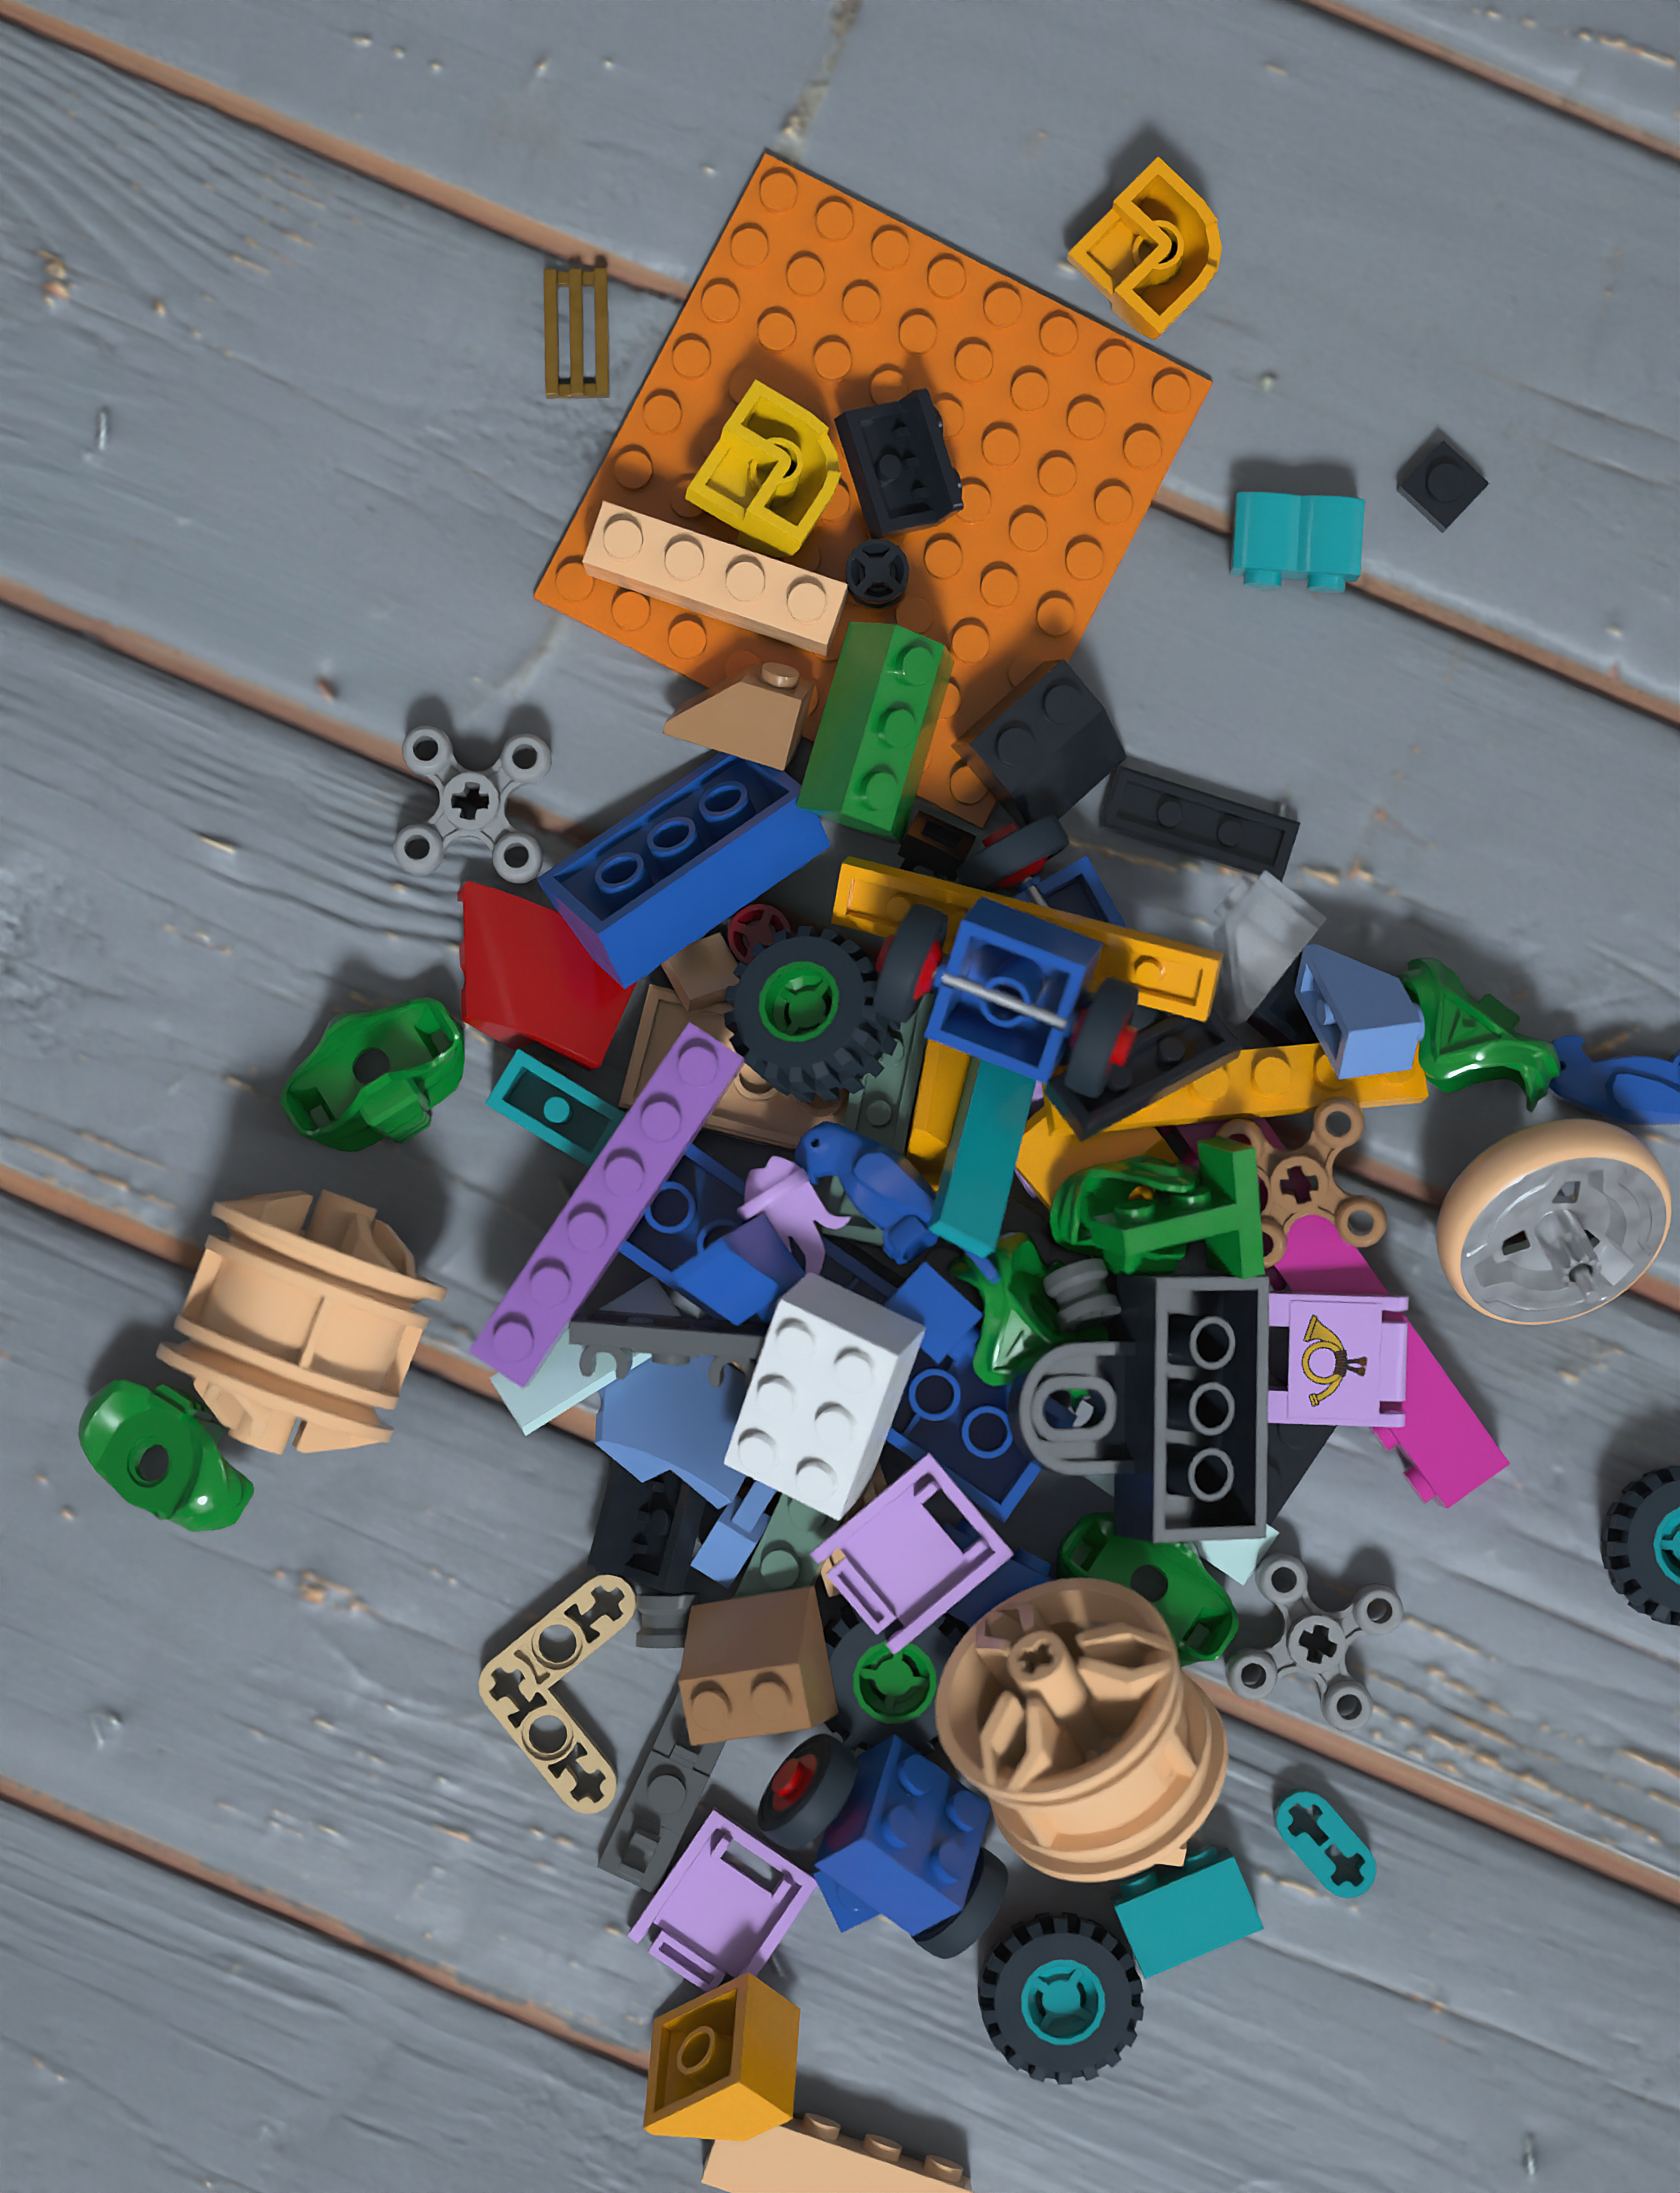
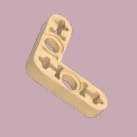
[478,1573,636,1814]

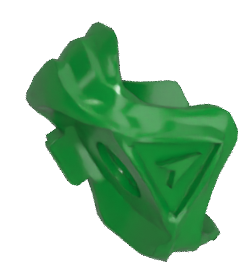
[1396,958,1560,1113]
[280,997,465,1152]
[1050,1155,1206,1276]
[949,1232,1113,1414]
[78,1379,254,1532]
[1056,1512,1239,1667]

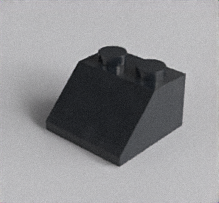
[951,659,1127,828]

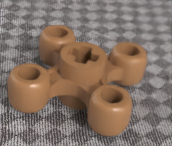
[1215,1096,1387,1268]

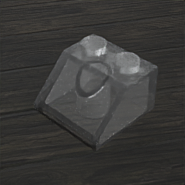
[1213,870,1327,1029]

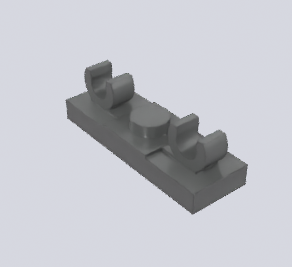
[569,1309,771,1389]
[597,1689,726,1894]

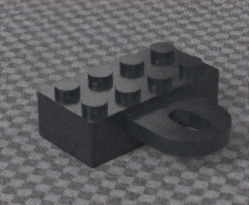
[1007,1273,1269,1543]

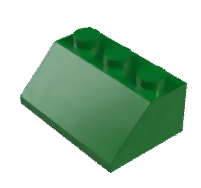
[796,621,954,845]

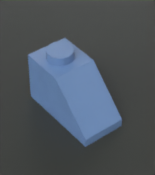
[1294,944,1425,1080]

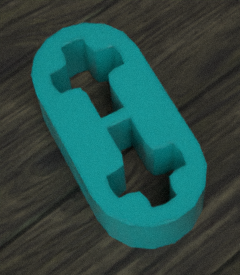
[1273,1788,1377,1898]

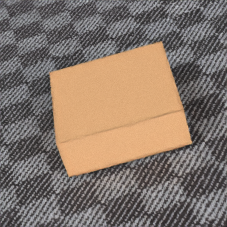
[661,933,740,1013]

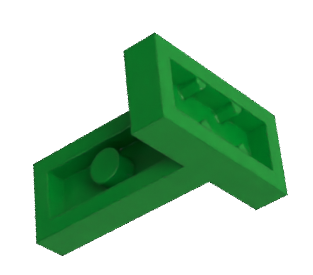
[1090,1136,1265,1280]

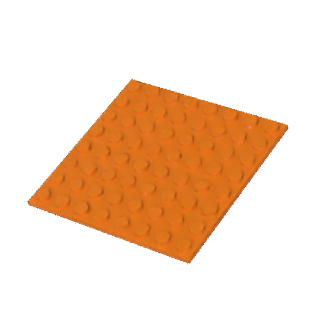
[533,153,1213,830]

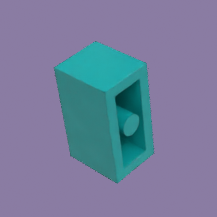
[484,1049,627,1168]
[1110,1845,1264,1979]

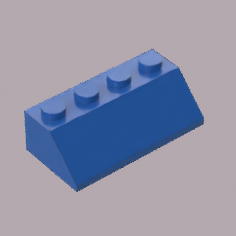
[536,752,831,989]

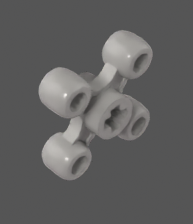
[393,725,552,884]
[1225,1552,1404,1731]

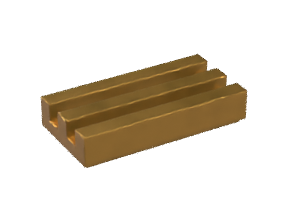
[543,268,610,399]

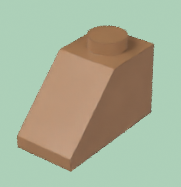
[662,662,815,771]

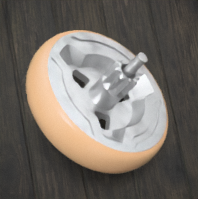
[1436,1119,1672,1325]

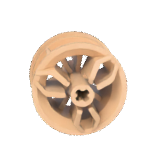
[155,1189,448,1455]
[935,1578,1228,1882]

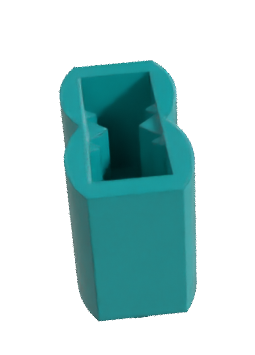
[1230,492,1365,593]

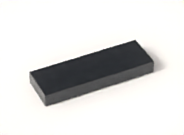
[1099,765,1301,885]
[1044,1008,1243,1142]

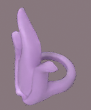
[737,1156,850,1276]

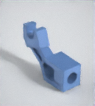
[690,1479,778,1589]

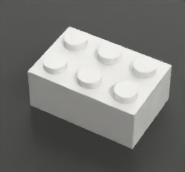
[723,1272,926,1521]

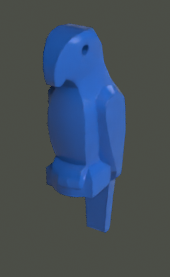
[1548,1035,1680,1125]
[794,1121,1001,1284]

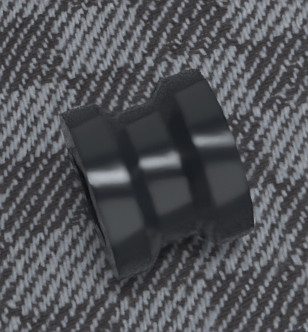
[845,539,909,611]

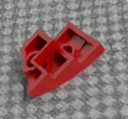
[457,880,637,1072]

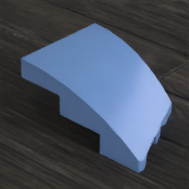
[595,1355,749,1509]

